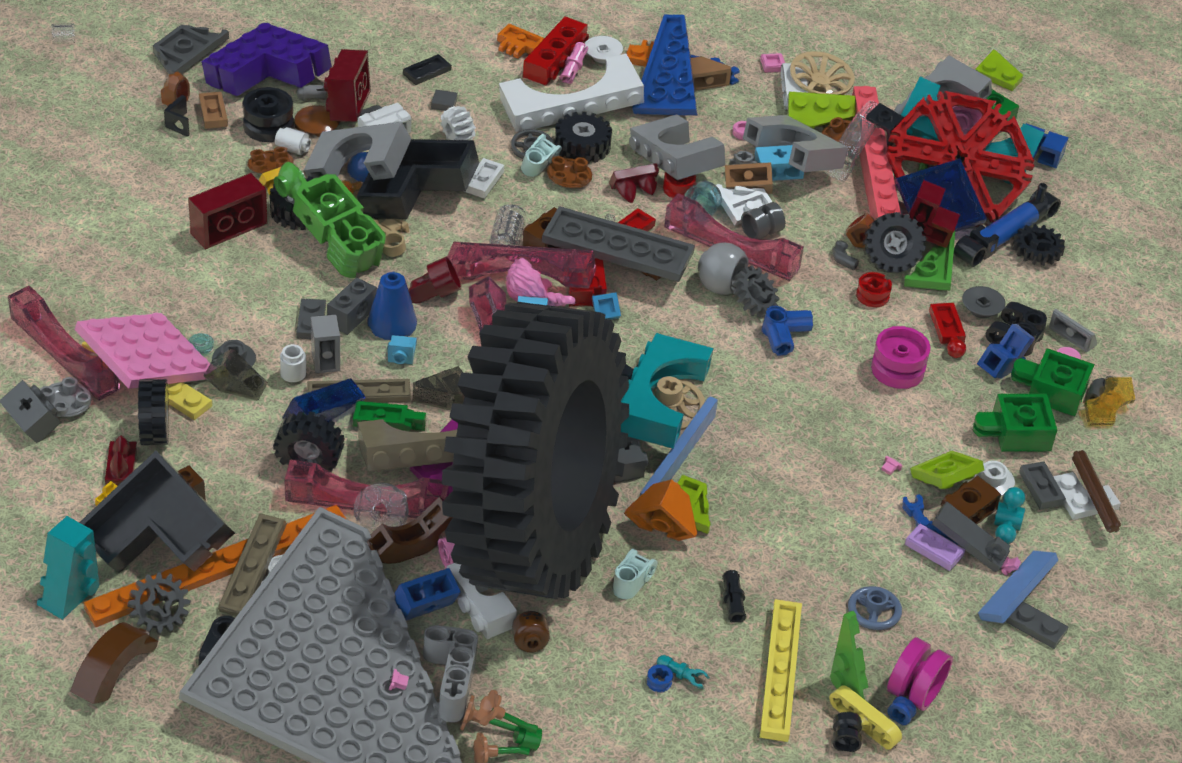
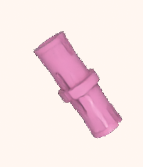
[559,42,589,84]

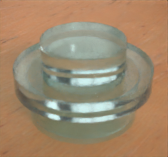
[188,333,214,355]

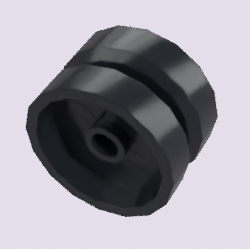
[242,87,294,142]

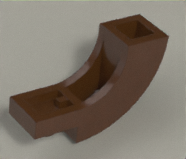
[366,497,453,564]

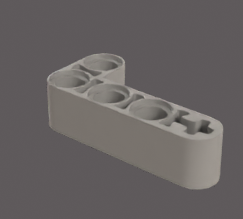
[423,625,478,722]

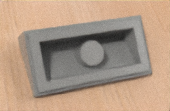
[1049,309,1098,352]

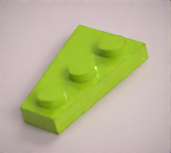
[788,91,855,129]

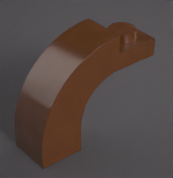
[70,622,159,704]

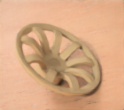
[790,51,855,95]
[652,376,705,430]

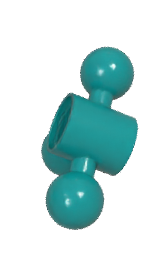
[993,487,1025,544]

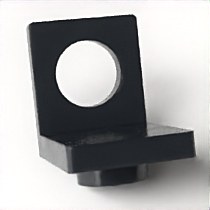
[164,95,190,137]
[866,103,904,146]

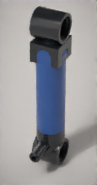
[954,183,1061,267]

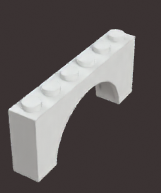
[499,54,644,132]

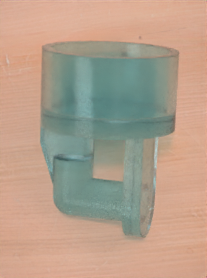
[683,180,722,220]

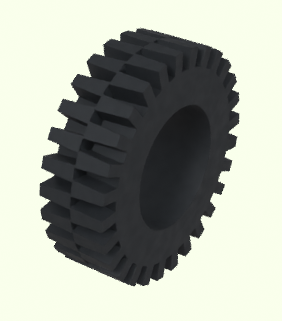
[442,302,629,600]

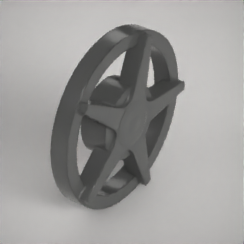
[511,129,554,159]

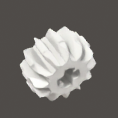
[441,106,476,140]

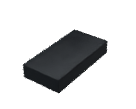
[403,54,452,85]

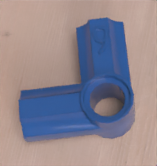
[762,306,813,356]

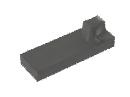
[932,502,1011,572]

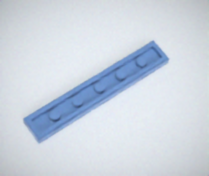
[640,397,718,496]

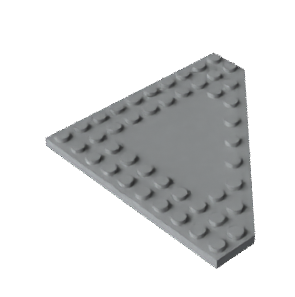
[179,507,462,763]

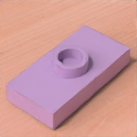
[904,524,965,571]

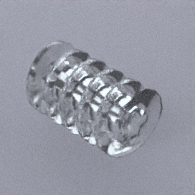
[489,204,527,256]

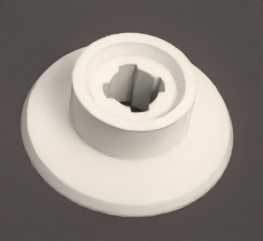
[584,36,623,64]
[971,461,1015,496]

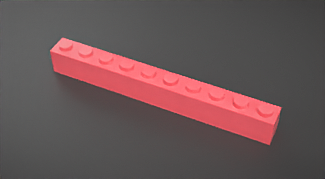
[852,86,901,250]

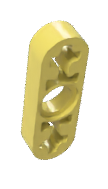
[829,685,902,750]

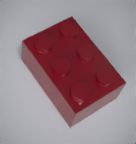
[324,49,371,122]
[188,173,268,250]

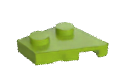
[975,49,1023,91]
[678,475,711,534]

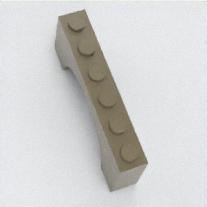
[357,419,457,472]

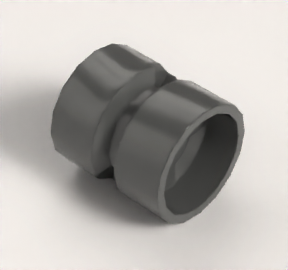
[741,202,786,241]

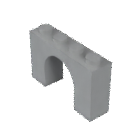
[894,55,992,115]
[629,114,725,180]
[743,115,848,172]
[304,121,411,180]

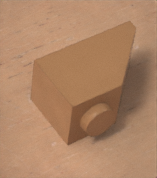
[691,56,731,91]
[725,162,773,194]

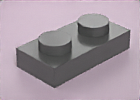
[297,298,326,339]
[1019,461,1066,510]
[1006,602,1069,649]

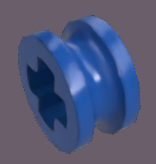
[647,665,673,692]
[887,696,917,725]

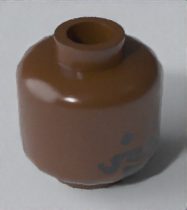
[512,611,550,653]

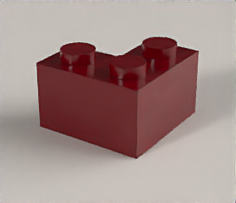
[908,180,960,248]

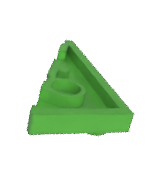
[904,231,955,291]
[830,611,869,703]

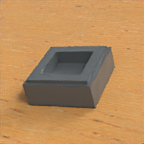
[431,89,458,111]

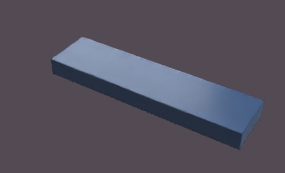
[978,550,1059,623]

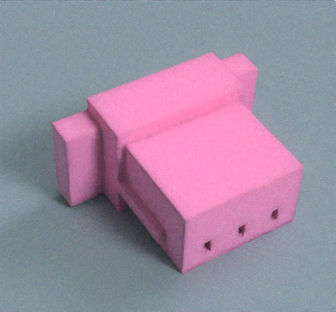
[881,456,902,475]
[1001,557,1021,576]
[389,669,409,691]

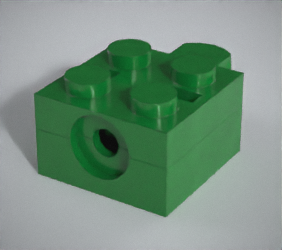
[1011,348,1095,417]
[972,394,1058,452]

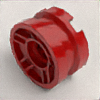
[663,172,697,200]
[856,272,892,308]

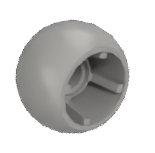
[698,242,749,295]

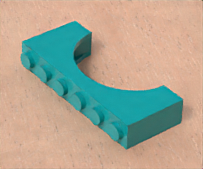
[901,76,1044,185]
[621,333,714,449]

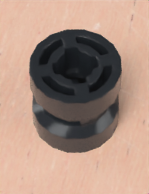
[833,712,862,752]

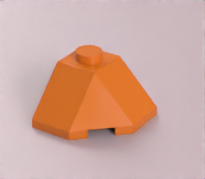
[624,479,697,541]

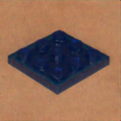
[895,158,987,242]

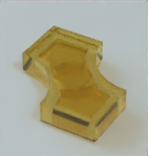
[1084,377,1135,426]

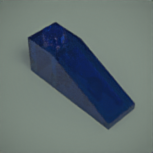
[282,378,366,422]

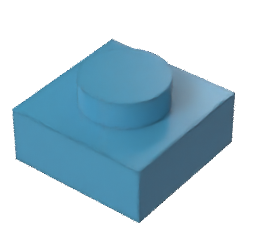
[592,292,621,320]

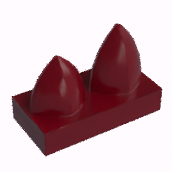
[609,163,659,203]
[105,435,137,486]

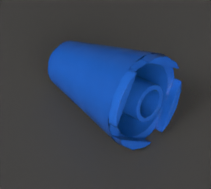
[367,272,417,340]

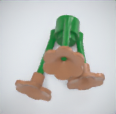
[460,690,542,763]

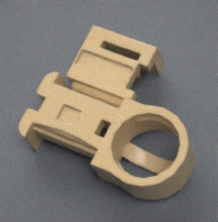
[374,219,410,257]

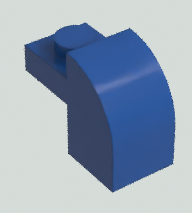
[977,324,1035,378]

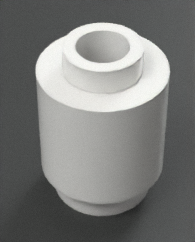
[275,127,311,155]
[280,344,306,382]

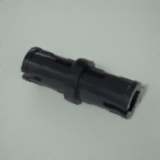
[722,570,746,622]

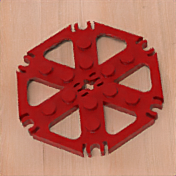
[886,91,1034,227]

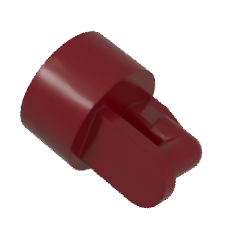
[408,256,462,303]

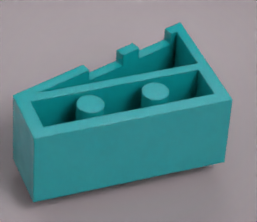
[37,516,100,620]

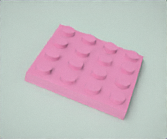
[74,313,216,389]

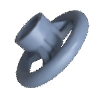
[848,586,902,630]

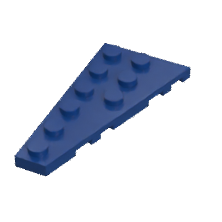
[632,14,698,116]

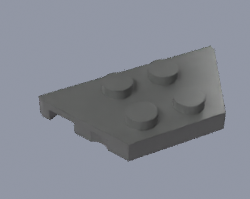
[153,24,229,74]

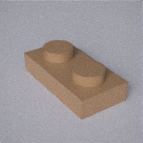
[199,92,228,129]

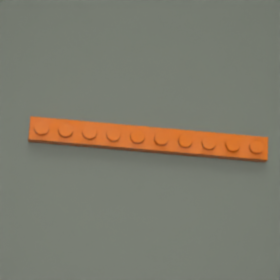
[83,504,346,628]

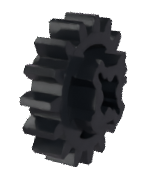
[1013,224,1065,266]

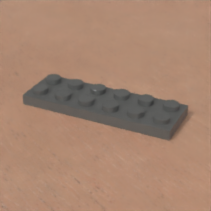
[542,206,695,282]

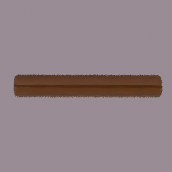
[1072,450,1121,533]

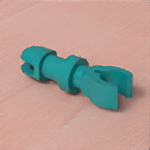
[656,655,710,689]

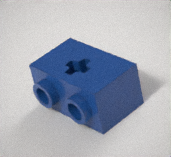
[394,567,461,621]

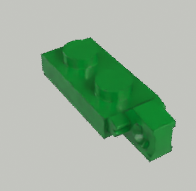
[353,401,427,431]

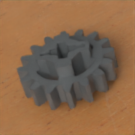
[732,265,780,318]
[127,572,191,635]

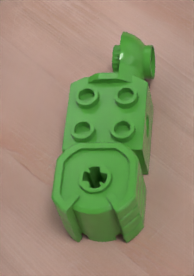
[274,162,386,278]

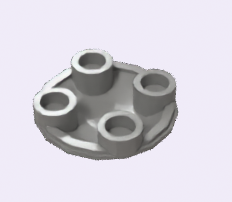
[40,377,92,417]

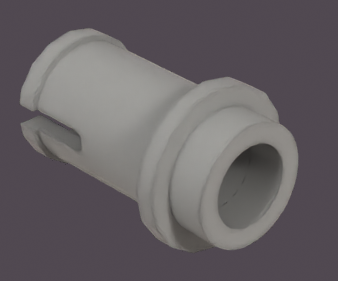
[297,85,326,101]

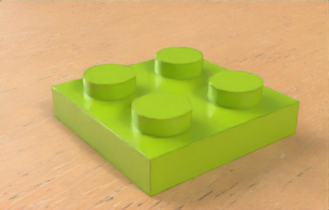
[910,451,985,489]

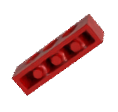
[523,16,589,86]

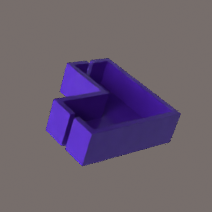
[201,23,332,96]

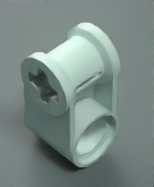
[521,134,562,177]
[612,549,658,599]

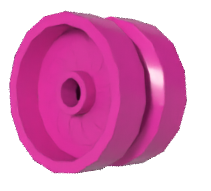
[871,326,931,389]
[887,637,953,711]

